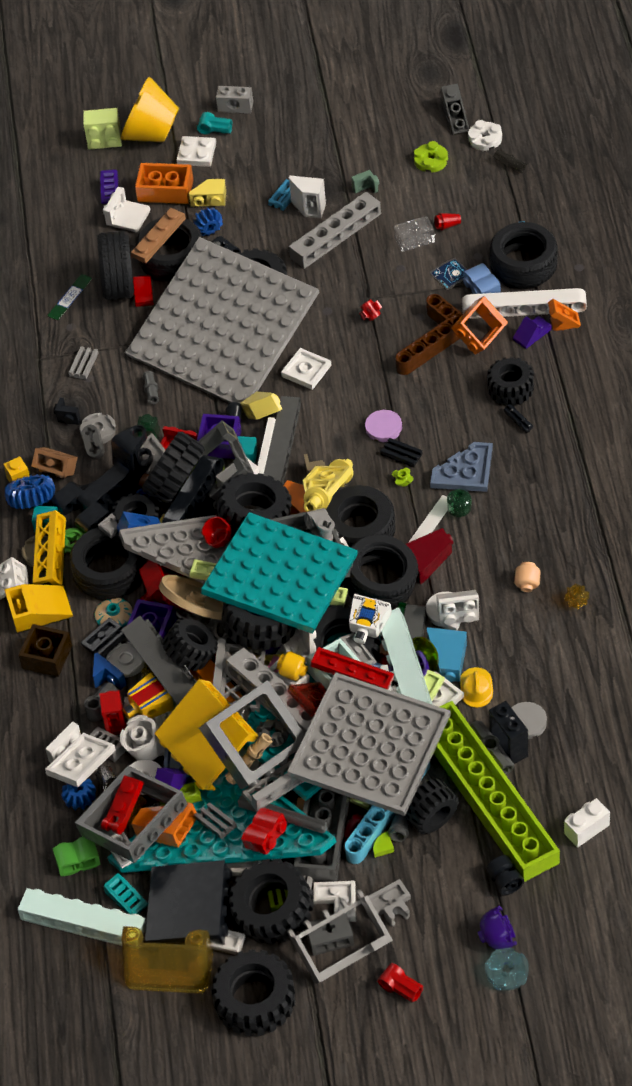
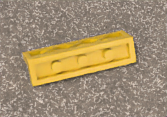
[33,510,66,585]

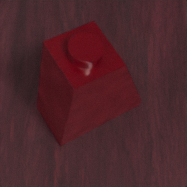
[406,528,454,584]

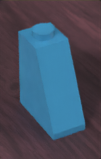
[427,627,467,682]

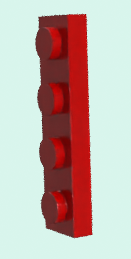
[310,647,394,690]

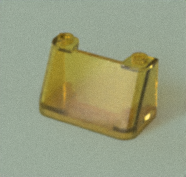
[122,926,213,993]

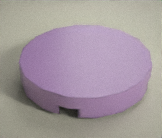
[365,410,402,442]

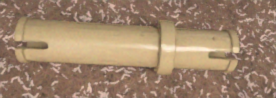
[225,733,273,784]

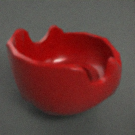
[201,516,232,548]

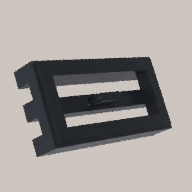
[381,438,423,467]

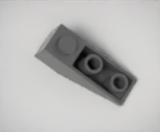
[440,83,469,135]

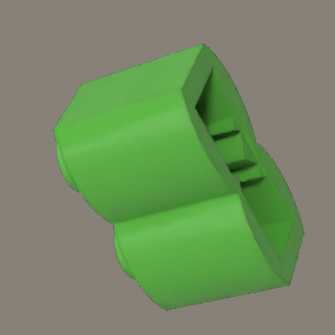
[53,837,100,876]

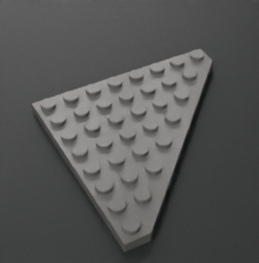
[119,508,265,584]

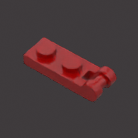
[101,775,144,835]

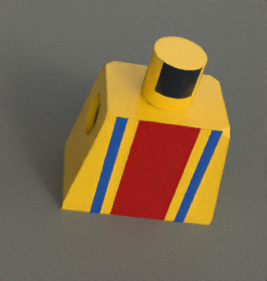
[122,673,174,719]

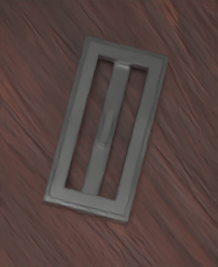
[194,802,237,839]

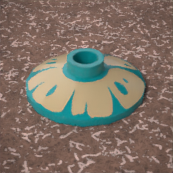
[95,598,133,628]

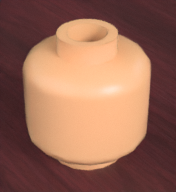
[514,562,540,592]

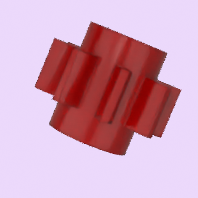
[359,299,382,321]

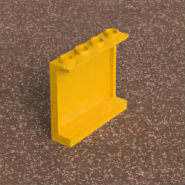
[154,679,259,791]

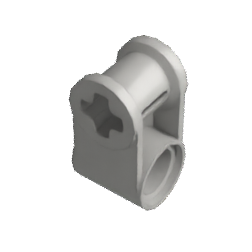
[304,508,335,541]

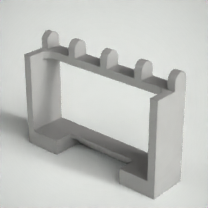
[287,890,393,984]

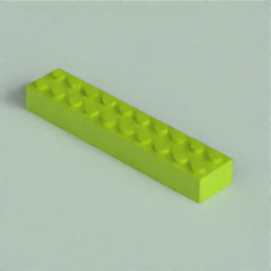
[433,701,560,882]

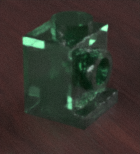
[137,414,160,440]

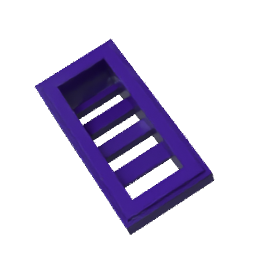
[100,170,119,204]

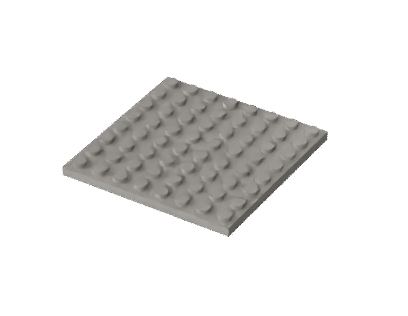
[125,237,319,403]

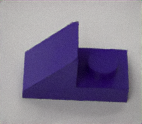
[513,316,551,349]

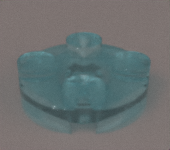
[485,948,529,990]

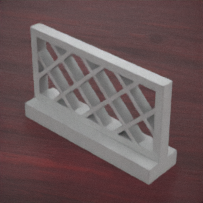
[213,638,266,712]

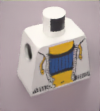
[349,594,392,644]

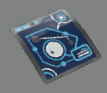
[430,258,467,290]

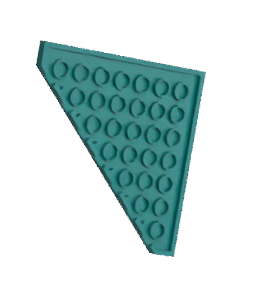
[107,768,337,873]

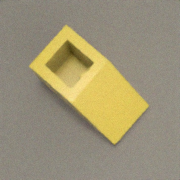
[189,179,226,207]
[240,391,282,420]

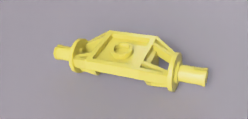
[303,459,353,512]

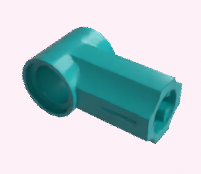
[197,112,233,135]

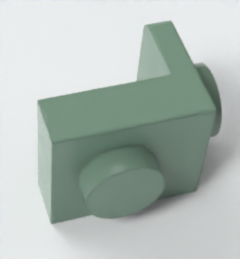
[351,170,379,193]

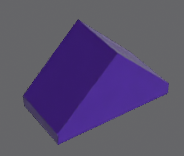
[151,768,191,802]

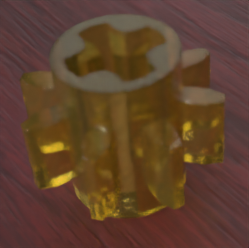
[565,584,589,609]

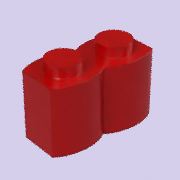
[241,807,287,855]

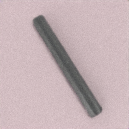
[237,795,328,834]

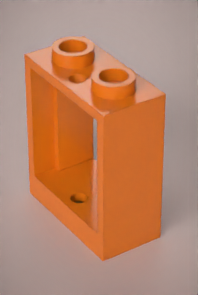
[451,296,508,354]

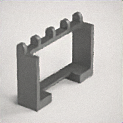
[197,421,254,509]

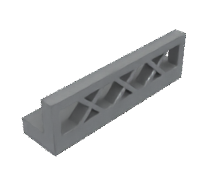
[242,759,304,812]

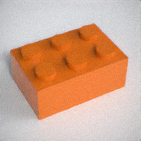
[135,163,193,204]

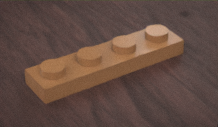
[131,208,186,263]

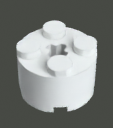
[120,715,165,761]

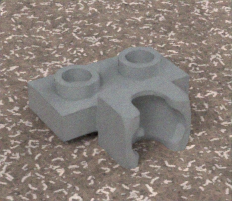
[368,879,411,927]

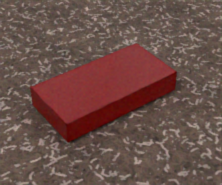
[133,275,154,307]

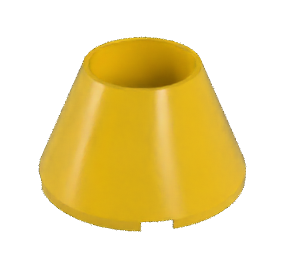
[120,77,179,142]

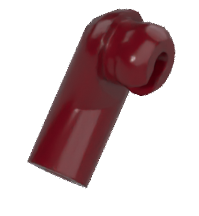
[343,814,364,842]

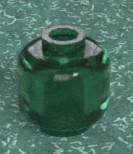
[447,489,472,517]

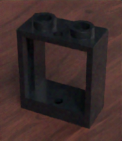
[489,701,528,764]

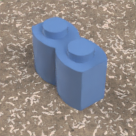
[463,263,501,294]

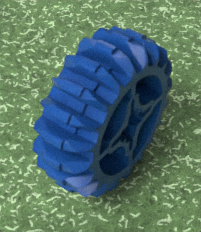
[5,474,55,509]

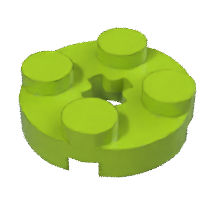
[414,141,448,172]

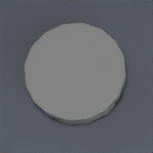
[79,413,116,444]
[511,702,547,739]

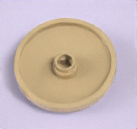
[159,575,223,620]

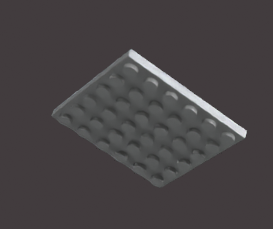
[287,672,451,816]

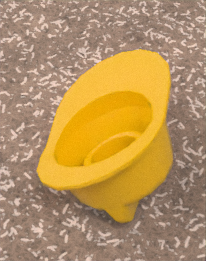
[460,667,493,708]

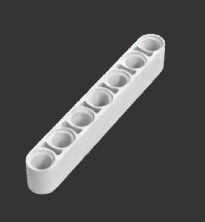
[462,288,587,319]

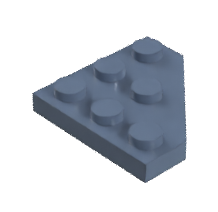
[430,442,493,492]

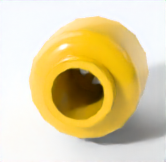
[276,651,308,681]

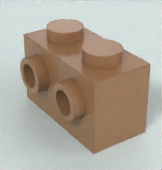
[31,447,78,478]

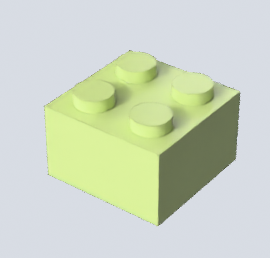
[84,108,122,149]

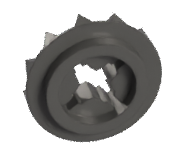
[256,718,289,747]

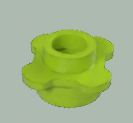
[392,468,413,487]

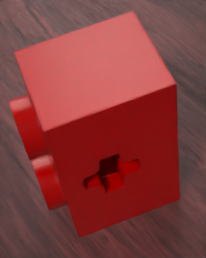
[99,690,126,734]

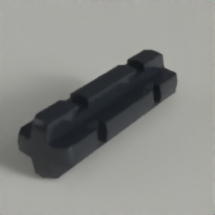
[504,404,533,433]

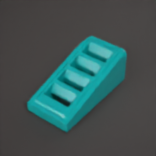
[104,873,148,915]

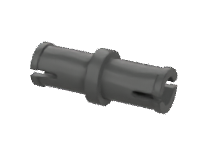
[143,371,159,405]

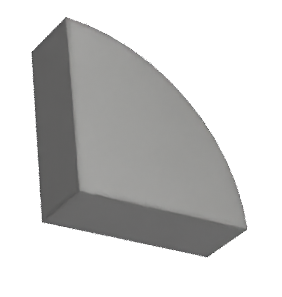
[98,513,117,539]

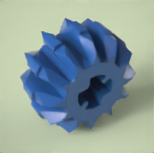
[193,207,223,236]
[62,778,96,811]

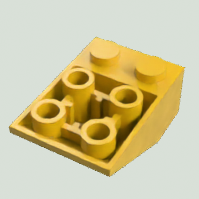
[4,584,73,632]

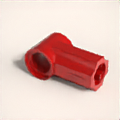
[377,963,423,1003]

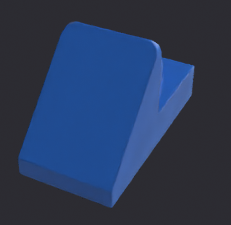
[93,652,126,690]

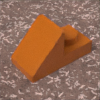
[548,299,581,331]

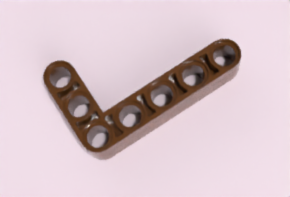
[396,294,467,375]

